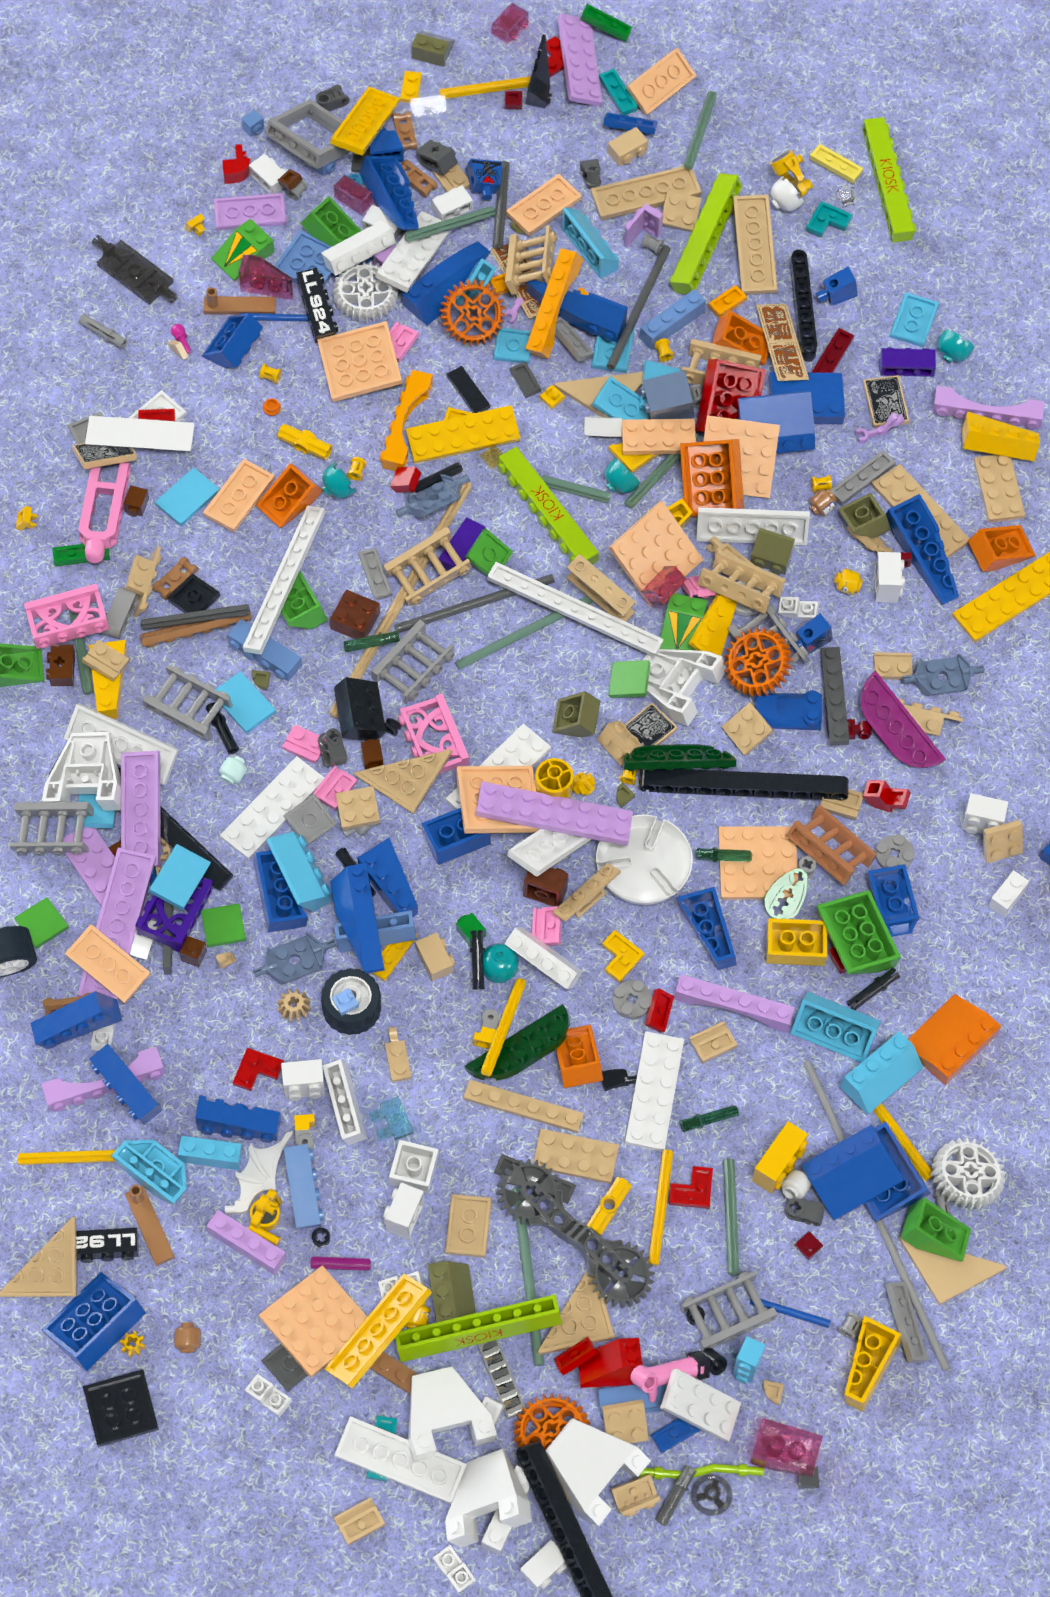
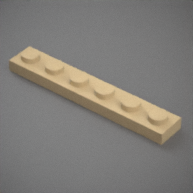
[463,1079,584,1133]

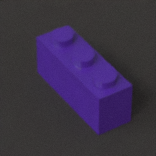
[880,347,936,377]
[439,517,486,577]

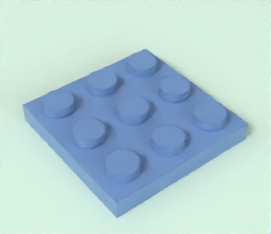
[273,230,333,287]

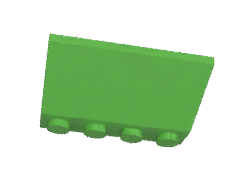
[816,890,901,974]

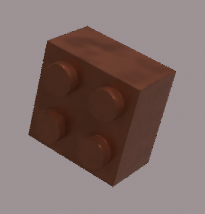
[330,589,380,643]
[523,868,569,907]

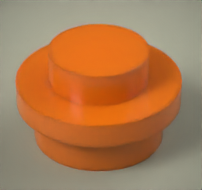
[263,398,281,416]

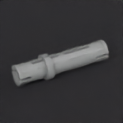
[78,314,128,349]

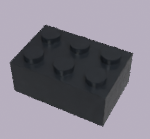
[334,677,386,741]

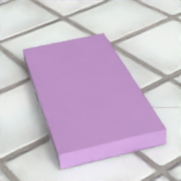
[214,193,287,231]

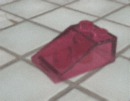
[239,254,294,300]
[749,1418,823,1477]

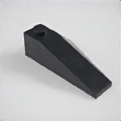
[525,34,552,109]

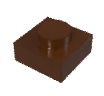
[278,169,303,190]

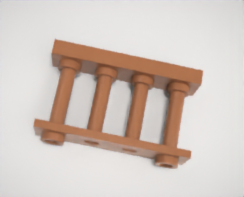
[787,805,877,885]

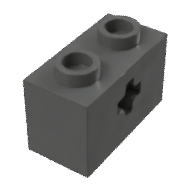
[415,140,458,175]

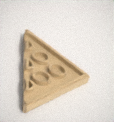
[554,372,643,418]
[354,749,453,814]
[0,1216,77,1297]
[899,1236,1007,1305]
[537,1271,615,1355]

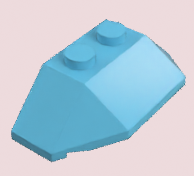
[112,1140,187,1205]

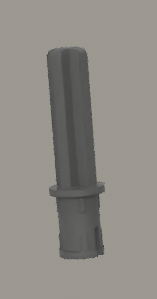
[656,1465,697,1526]

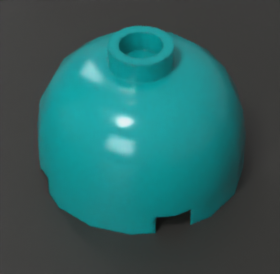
[938,329,975,363]
[605,458,640,494]
[322,462,357,499]
[483,943,519,983]

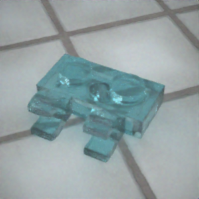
[369,1096,414,1142]

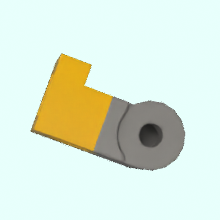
[473,1009,499,1049]
[294,1114,315,1149]

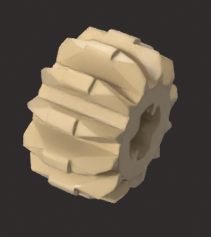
[277,988,311,1023]

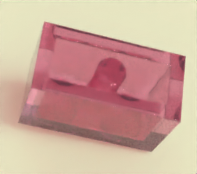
[492,3,529,44]
[334,175,373,216]
[641,566,687,605]

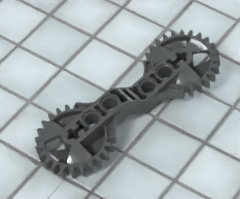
[496,1159,655,1308]

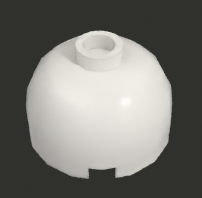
[771,176,804,212]

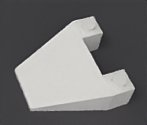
[643,649,726,726]
[42,732,121,811]
[408,1366,497,1462]
[546,1419,651,1526]
[445,1449,532,1548]

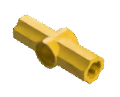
[277,424,333,460]
[586,1177,632,1237]

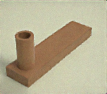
[204,287,276,315]
[125,1185,175,1266]

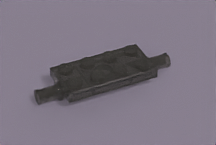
[92,235,178,305]

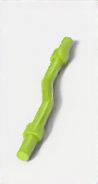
[639,1463,764,1480]

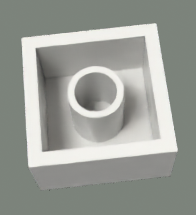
[874,552,905,603]
[961,793,1008,834]
[281,1059,325,1101]
[389,1140,439,1194]
[383,1183,424,1240]

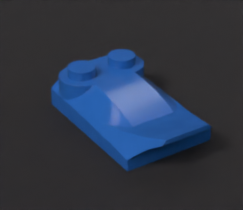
[756,690,822,731]
[867,864,919,937]

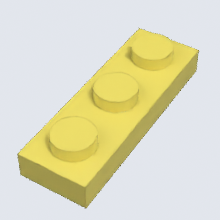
[810,143,863,184]

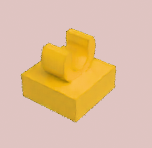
[184,213,205,237]
[540,385,565,410]
[15,505,38,530]

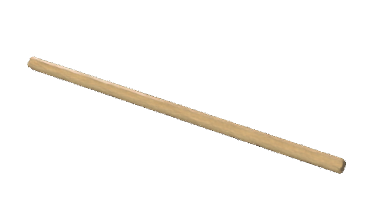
[329,482,472,719]

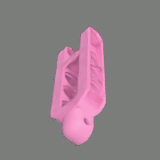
[78,462,131,563]

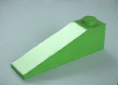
[281,571,328,629]

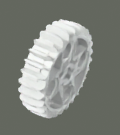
[333,261,398,323]
[931,1138,1006,1211]

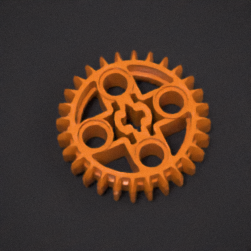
[440,279,506,346]
[723,627,793,697]
[514,1393,590,1469]

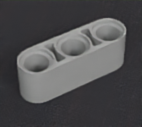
[102,587,139,639]

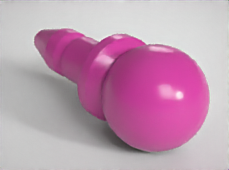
[171,324,190,354]

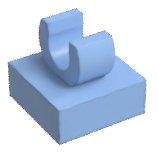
[332,988,359,1016]

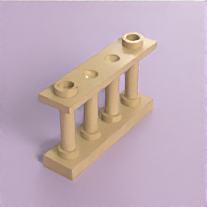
[505,225,557,295]
[681,339,762,386]
[383,526,472,606]
[698,550,786,614]
[567,554,636,622]

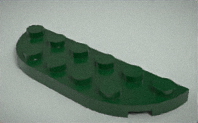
[623,744,737,771]
[464,1004,570,1081]

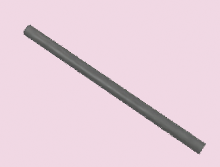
[607,245,671,370]
[394,574,555,634]

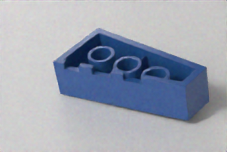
[357,837,418,917]
[254,850,308,932]
[677,887,737,970]
[31,991,122,1049]
[89,1043,163,1125]
[195,1095,281,1143]

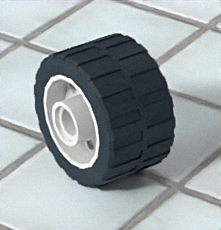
[0,926,37,978]
[321,968,381,1035]

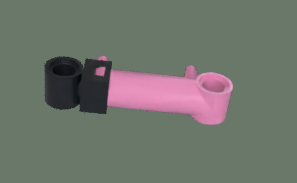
[631,1348,727,1402]

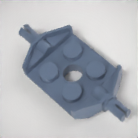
[395,474,470,518]
[902,653,985,696]
[253,932,336,984]

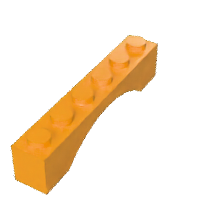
[525,248,584,359]
[380,370,433,471]

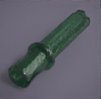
[343,630,400,652]
[696,847,753,862]
[680,1105,739,1133]

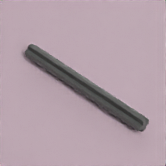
[493,160,510,250]
[141,604,250,630]

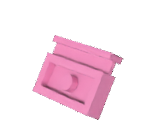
[389,322,419,363]
[680,575,716,598]
[282,725,326,764]
[313,766,358,811]
[532,906,562,946]

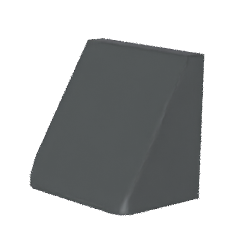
[797,1465,820,1489]

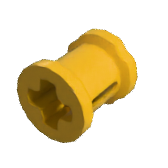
[654,338,675,362]
[259,363,282,384]
[347,457,367,481]
[811,475,832,493]
[620,769,639,785]

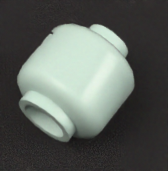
[219,756,247,785]

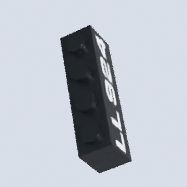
[296,268,338,343]
[55,1227,139,1263]

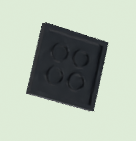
[82,1369,159,1447]

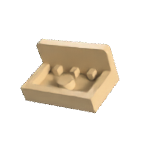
[597,721,642,766]
[610,1473,661,1517]

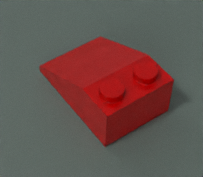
[578,1338,643,1388]

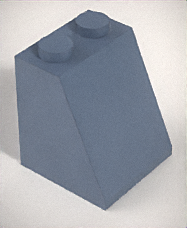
[640,370,694,419]

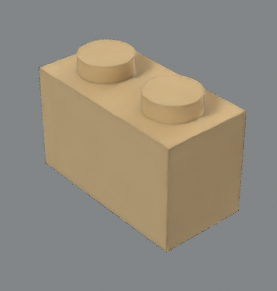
[607,127,648,166]
[415,932,455,981]

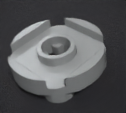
[875,834,914,869]
[612,980,652,1019]

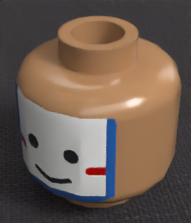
[809,489,837,516]

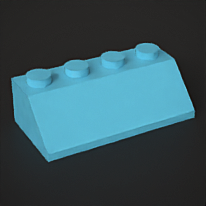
[562,208,619,279]
[267,832,333,912]
[790,992,881,1062]
[840,1031,923,1115]

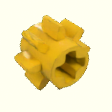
[573,772,596,796]
[120,1331,146,1358]

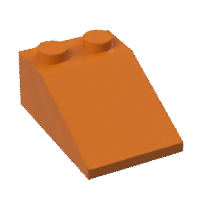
[712,310,769,366]
[256,463,323,528]
[968,525,1036,572]
[556,1024,603,1088]

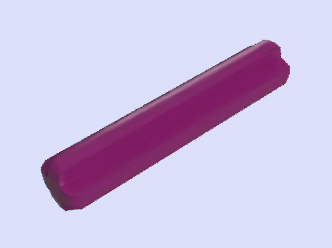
[310,1257,371,1271]

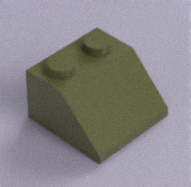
[411,31,455,67]
[838,493,891,538]
[750,528,795,575]
[552,691,601,738]

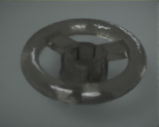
[691,1474,733,1516]

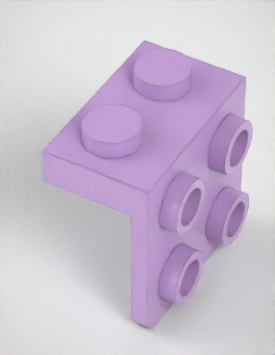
[624,203,663,248]

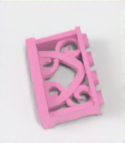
[24,584,109,649]
[398,694,469,774]

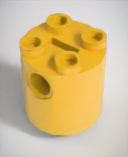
[535,758,574,799]

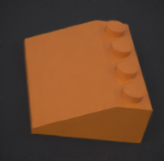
[680,439,744,517]
[908,994,1001,1086]

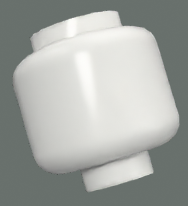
[781,1170,811,1199]

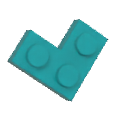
[806,201,853,237]

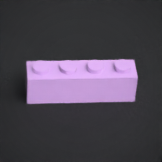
[206,1210,286,1275]

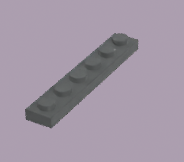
[821,647,849,746]

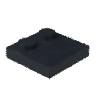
[167,574,220,613]

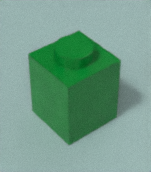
[456,913,486,947]

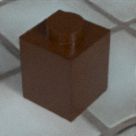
[123,485,149,517]
[361,739,383,770]
[180,936,207,968]

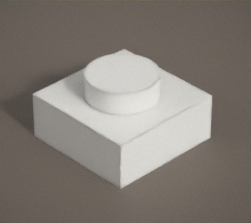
[482,1396,505,1425]

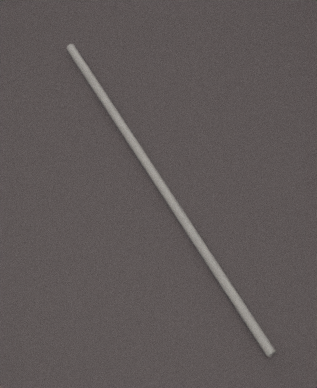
[804,1061,950,1372]

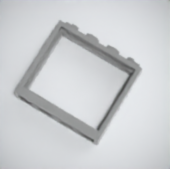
[266,99,351,169]

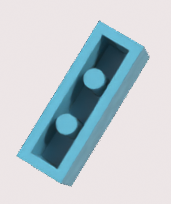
[451,258,497,313]
[178,1136,243,1170]
[732,1336,766,1384]

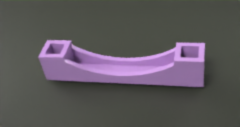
[932,386,1045,429]
[674,974,795,1033]
[41,1046,165,1112]

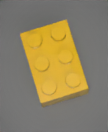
[766,918,827,966]
[752,1121,809,1194]

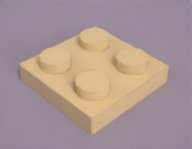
[662,190,702,232]
[722,702,775,756]
[336,786,381,831]
[983,820,1023,863]
[602,1399,649,1444]

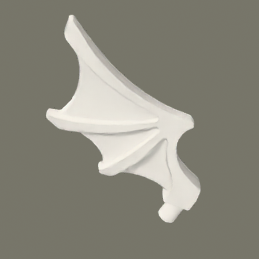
[225,1131,294,1215]

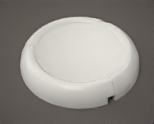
[596,815,693,905]

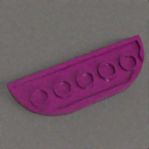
[861,670,946,768]

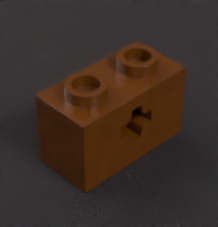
[46,644,75,686]

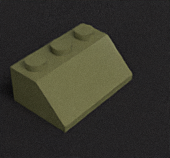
[428,1261,476,1322]

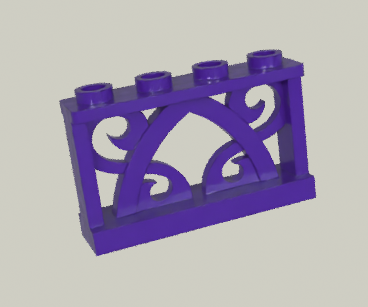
[135,878,213,953]

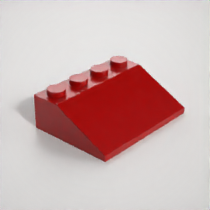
[695,359,766,433]

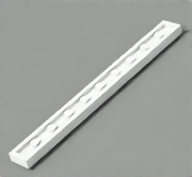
[243,506,326,655]
[487,562,663,657]

